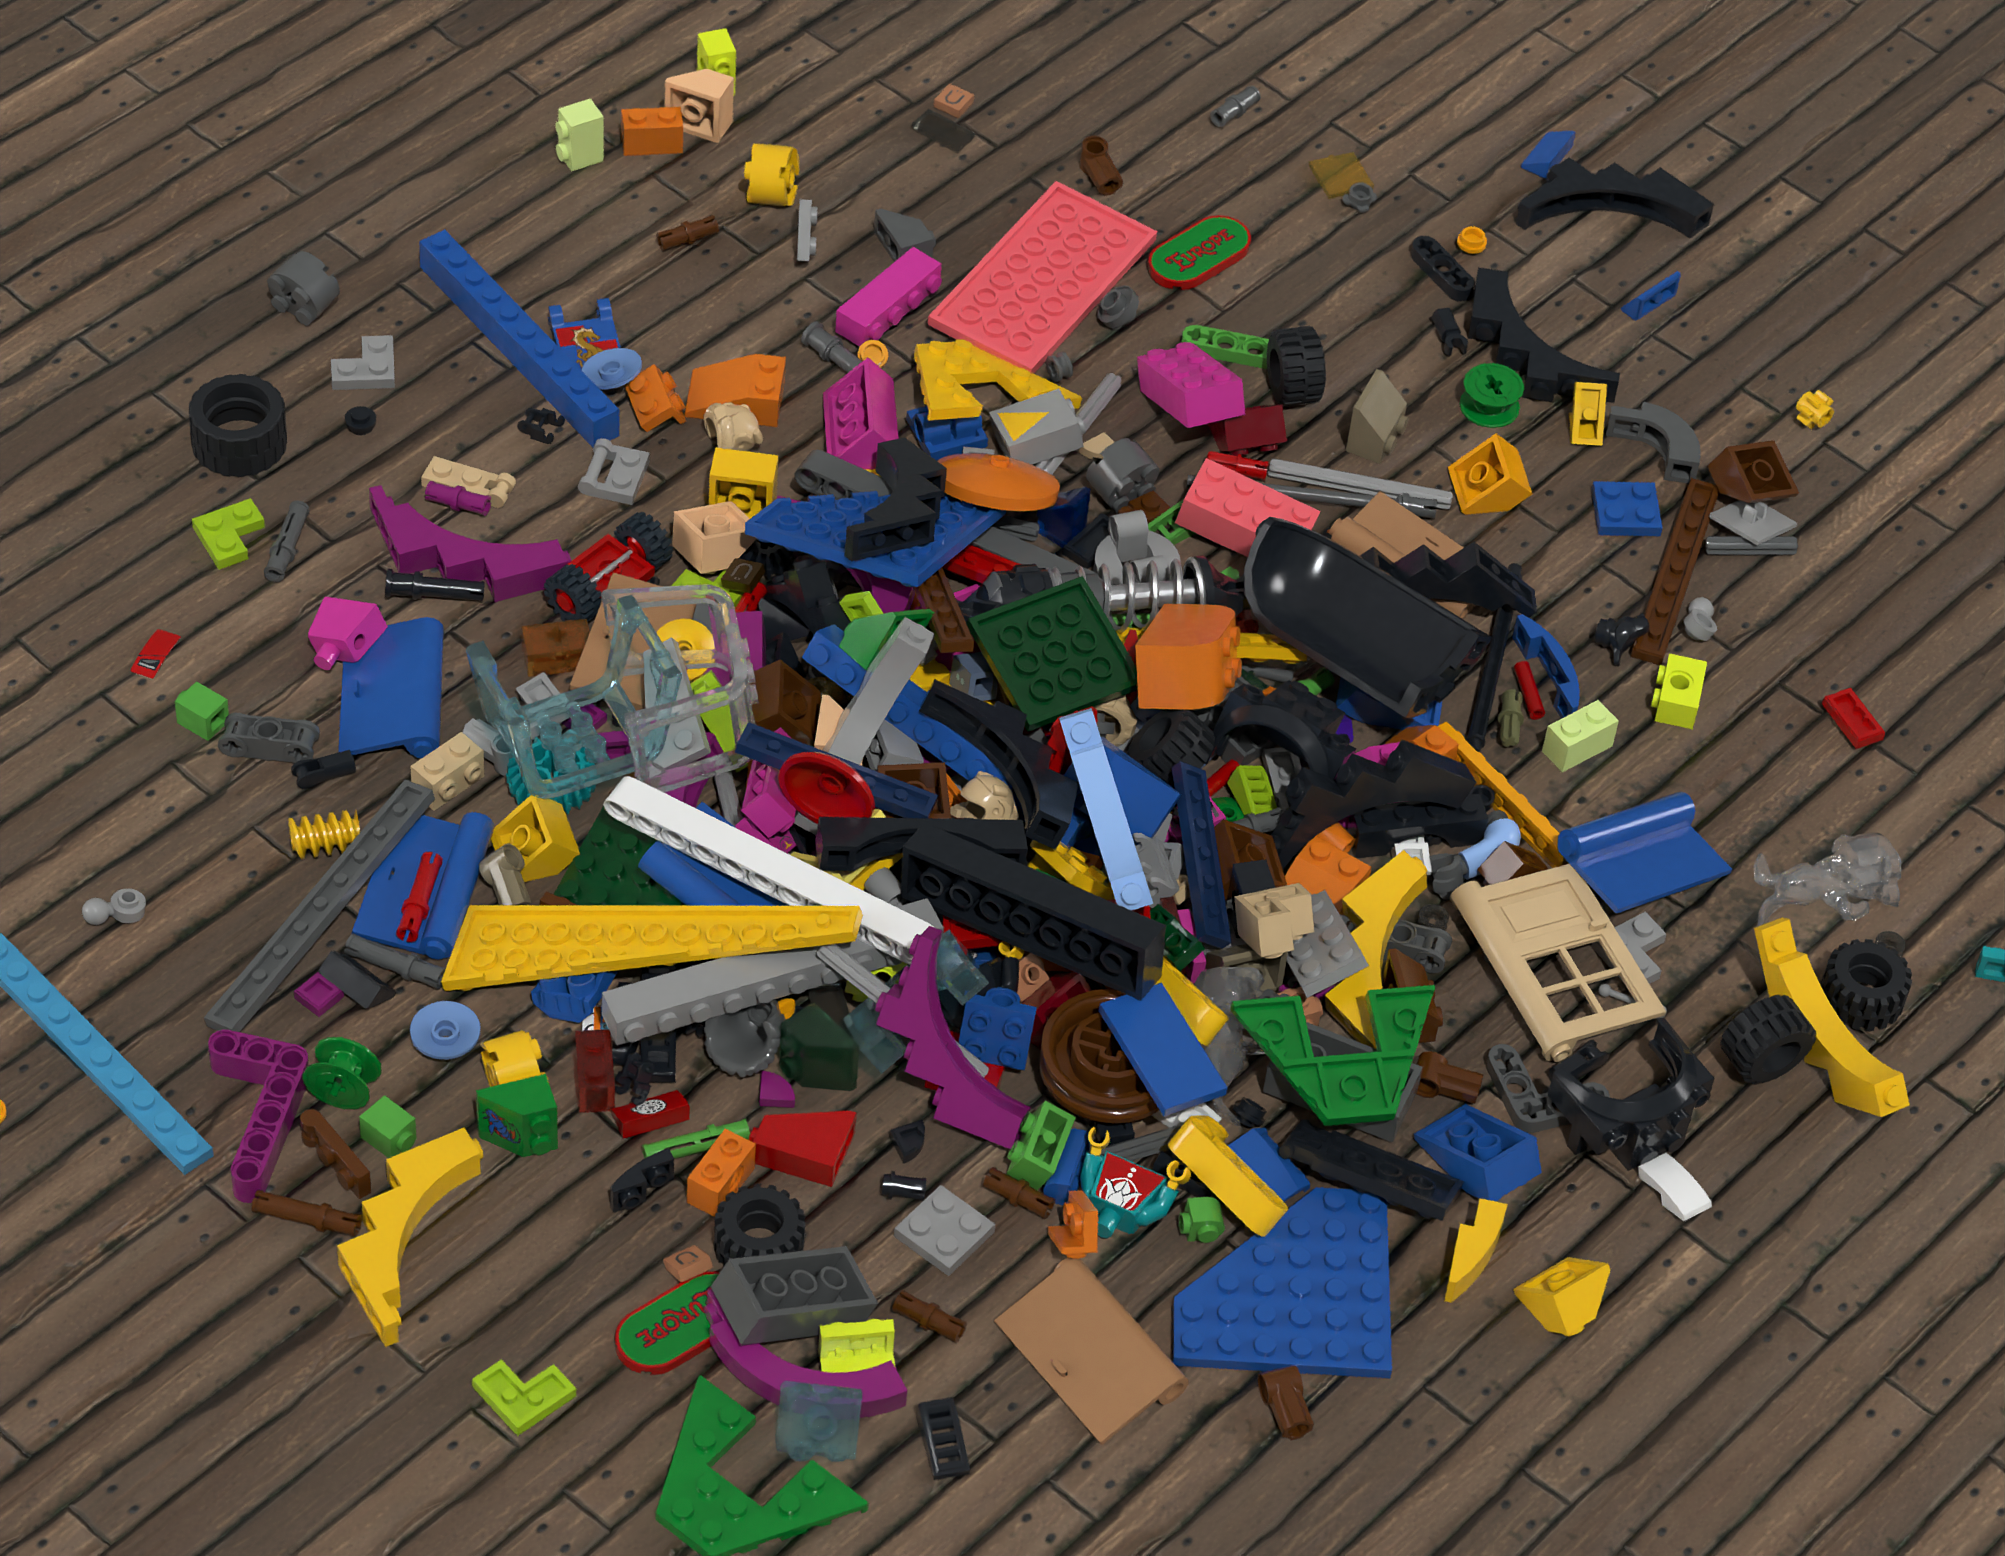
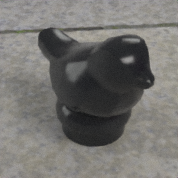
[1595,613,1649,666]

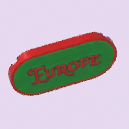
[1148,215,1251,290]
[615,1271,720,1375]

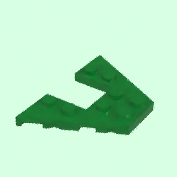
[1230,985,1435,1126]
[656,1375,869,1556]

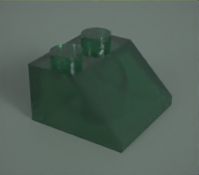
[779,1002,859,1091]

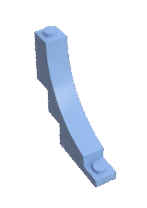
[1059,708,1153,911]

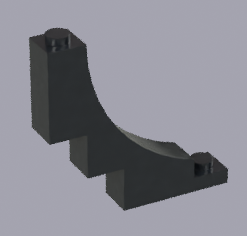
[845,437,947,561]
[1359,542,1537,618]

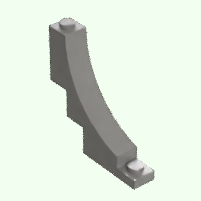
[794,617,934,835]

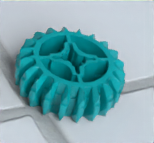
[506,734,597,815]

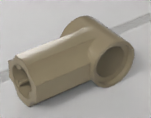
[479,843,531,905]

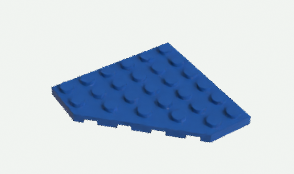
[745,491,1006,587]
[1173,1187,1392,1378]

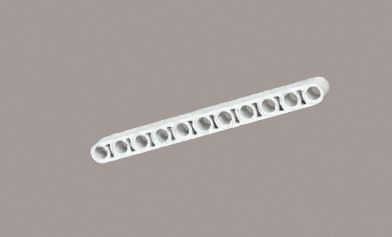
[603,776,941,965]

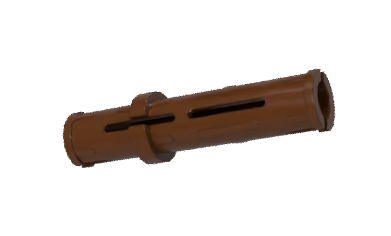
[251,1189,362,1237]

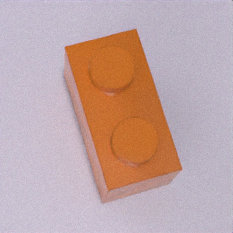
[621,107,683,156]

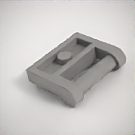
[578,438,650,505]

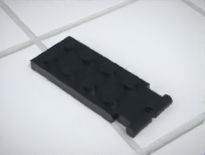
[1279,1119,1464,1221]

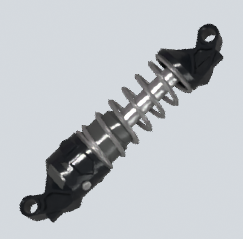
[926,555,1251,633]

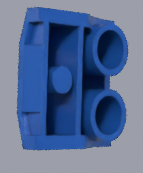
[531,970,620,1023]
[1228,1127,1311,1202]

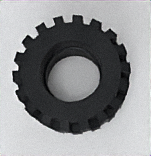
[1267,326,1326,407]
[1127,709,1215,789]
[1821,939,1912,1031]
[1720,995,1816,1084]
[714,1184,805,1266]

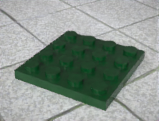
[967,576,1138,732]
[554,806,686,906]

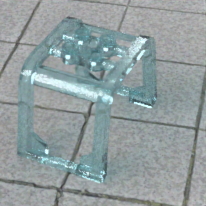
[466,595,682,799]

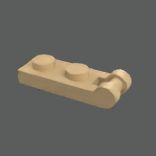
[421,456,516,508]

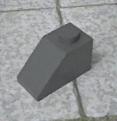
[874,209,936,262]

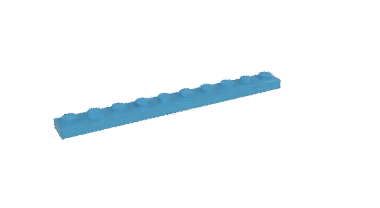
[0,933,214,1175]

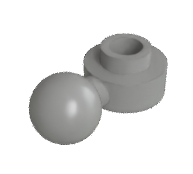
[1684,597,1717,641]
[82,889,146,925]

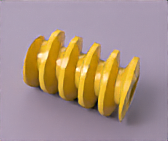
[288,810,360,860]

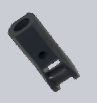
[291,749,356,789]
[1548,1040,1609,1081]
[1152,1152,1211,1198]

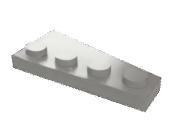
[643,637,711,781]

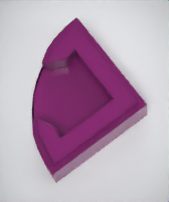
[760,1071,795,1108]

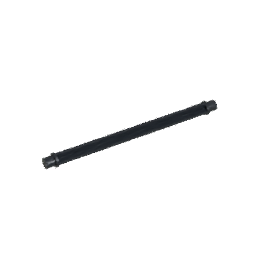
[1466,563,1522,753]

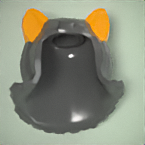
[704,998,795,1077]

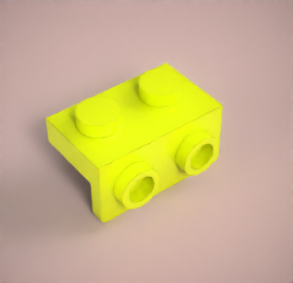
[818,1319,896,1372]

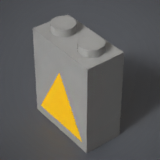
[989,389,1086,465]

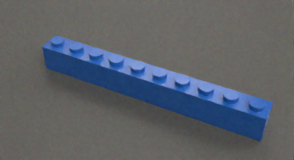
[419,230,619,448]
[802,624,1091,848]

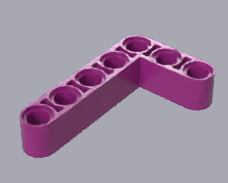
[208,1030,309,1203]

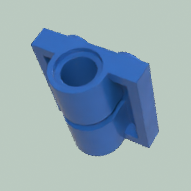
[906,406,988,460]
[959,987,1037,1071]

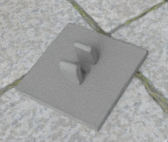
[1709,500,1797,545]

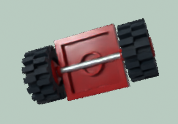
[544,512,674,627]

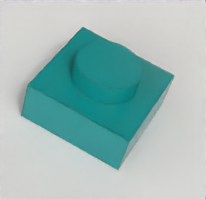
[1975,946,2005,982]

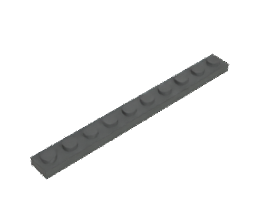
[204,779,435,1032]

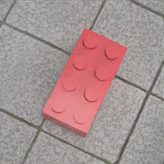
[1175,458,1321,557]

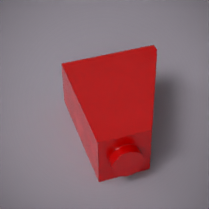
[749,1111,857,1187]

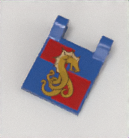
[548,298,621,369]

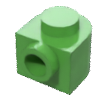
[1179,1197,1225,1243]

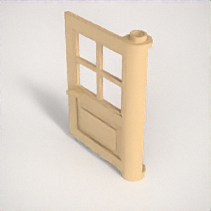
[1450,864,1666,1062]

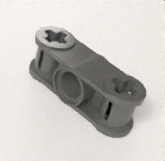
[218,713,320,763]
[1383,920,1452,973]

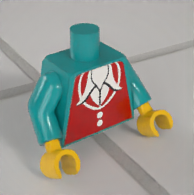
[1080,1127,1191,1238]

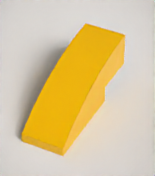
[1444,1198,1508,1303]

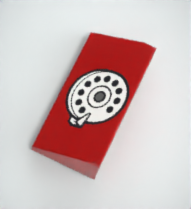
[611,1090,690,1139]

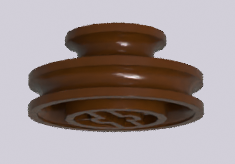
[1040,989,1159,1123]

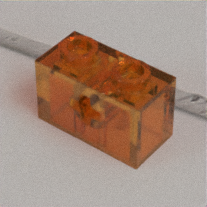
[522,619,590,677]

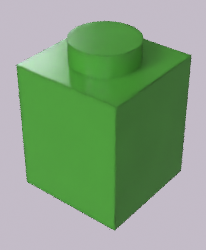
[175,681,229,741]
[359,1095,417,1158]

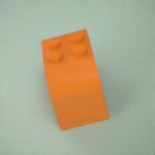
[1135,604,1242,710]

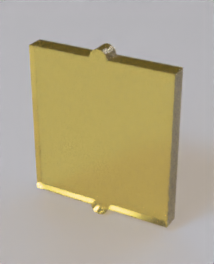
[1309,152,1374,199]

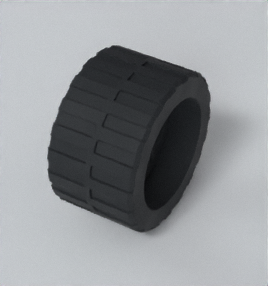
[188,374,287,477]

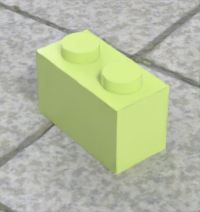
[555,98,604,172]
[1542,700,1619,772]

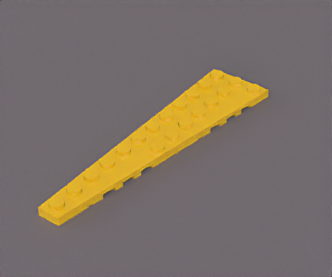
[441,905,863,991]

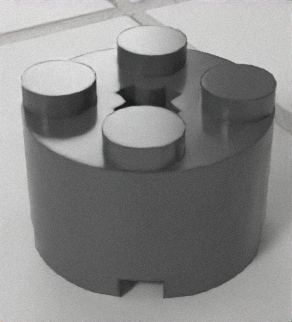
[267,251,340,326]
[1086,438,1160,513]

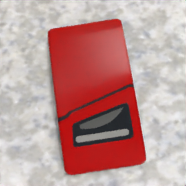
[130,629,181,679]

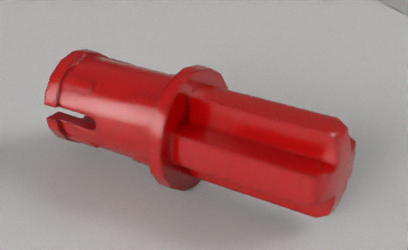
[1207,451,1269,481]

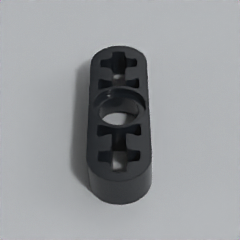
[1410,236,1475,301]

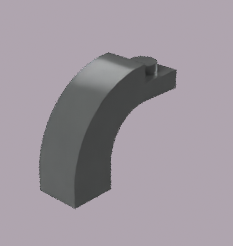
[1606,402,1700,484]

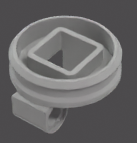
[1094,510,1181,585]

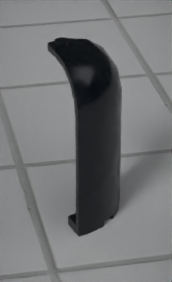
[1244,517,1492,718]

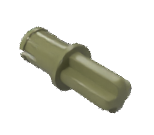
[1498,689,1524,747]

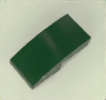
[1150,904,1205,971]

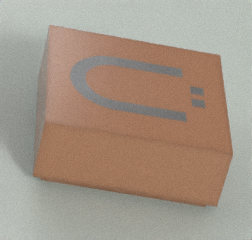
[934,83,974,118]
[663,1245,713,1282]

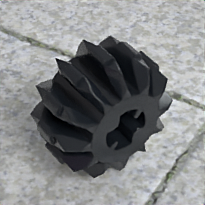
[739,539,793,580]

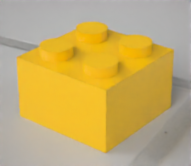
[709,447,778,519]

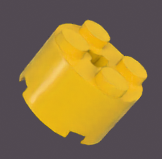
[744,143,799,206]
[481,1030,549,1087]

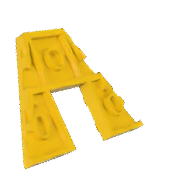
[914,339,1082,421]

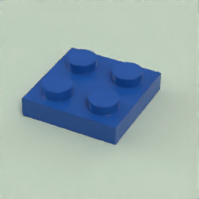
[1592,481,1662,536]

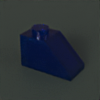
[1037,487,1091,548]

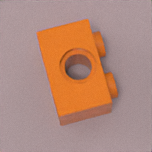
[687,1129,756,1217]

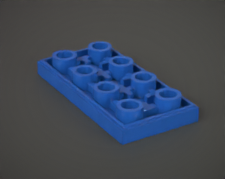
[1099,983,1228,1117]

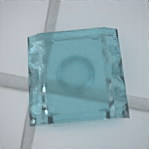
[775,1381,862,1461]

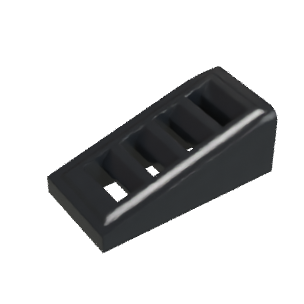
[917,1397,971,1480]

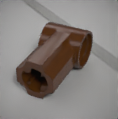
[1079,136,1123,196]
[1416,1051,1484,1104]
[1258,1365,1314,1440]

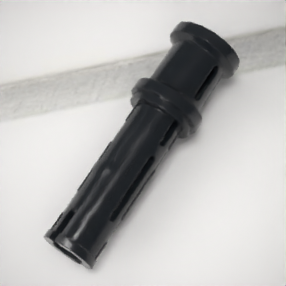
[385,569,485,602]

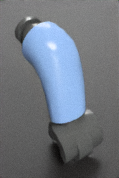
[1429,810,1521,901]

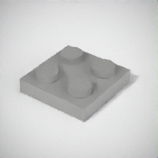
[894,1185,995,1276]

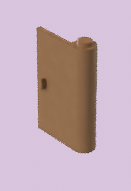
[1329,491,1476,620]
[569,573,701,716]
[994,1258,1189,1445]

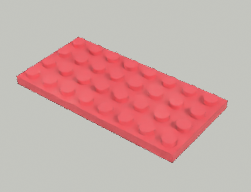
[927,181,1157,373]

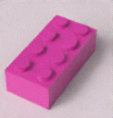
[1137,342,1245,428]

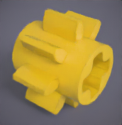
[1796,390,1834,429]

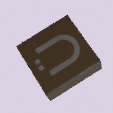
[721,558,765,593]

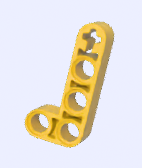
[1168,1115,1288,1237]

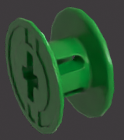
[1459,363,1524,428]
[303,1037,382,1109]

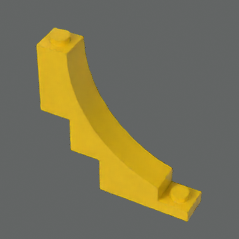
[1325,850,1427,1049]
[1754,917,1910,1117]
[337,1128,484,1347]

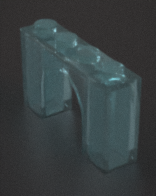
[843,930,989,1074]

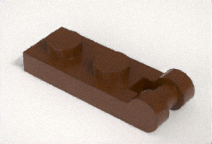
[300,1109,371,1200]

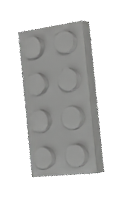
[1287,890,1369,998]

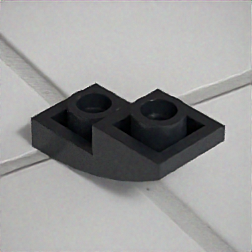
[611,1148,674,1213]

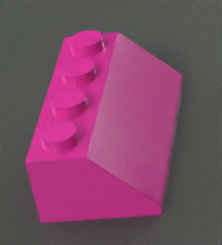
[823,357,899,469]

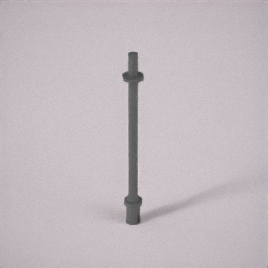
[1186,475,1437,519]

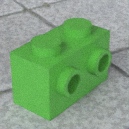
[1007,1101,1076,1190]

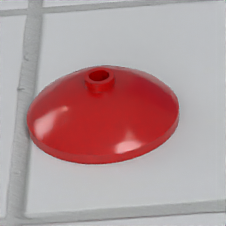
[778,752,875,824]

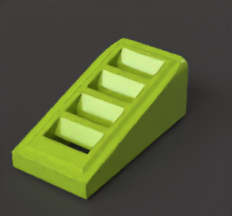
[1227,765,1277,815]

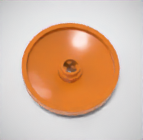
[938,453,1060,511]

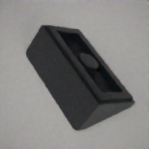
[319,951,396,1008]

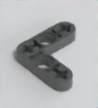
[1486,1044,1610,1133]

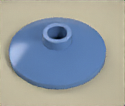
[581,348,642,389]
[410,1001,481,1060]

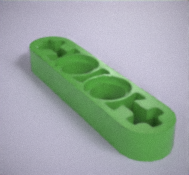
[1181,325,1269,369]

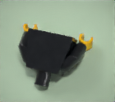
[936,941,1025,1031]

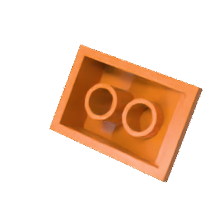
[685,354,786,427]
[1285,836,1372,915]

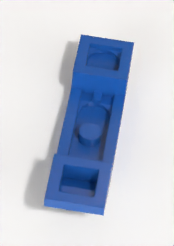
[1512,614,1580,719]

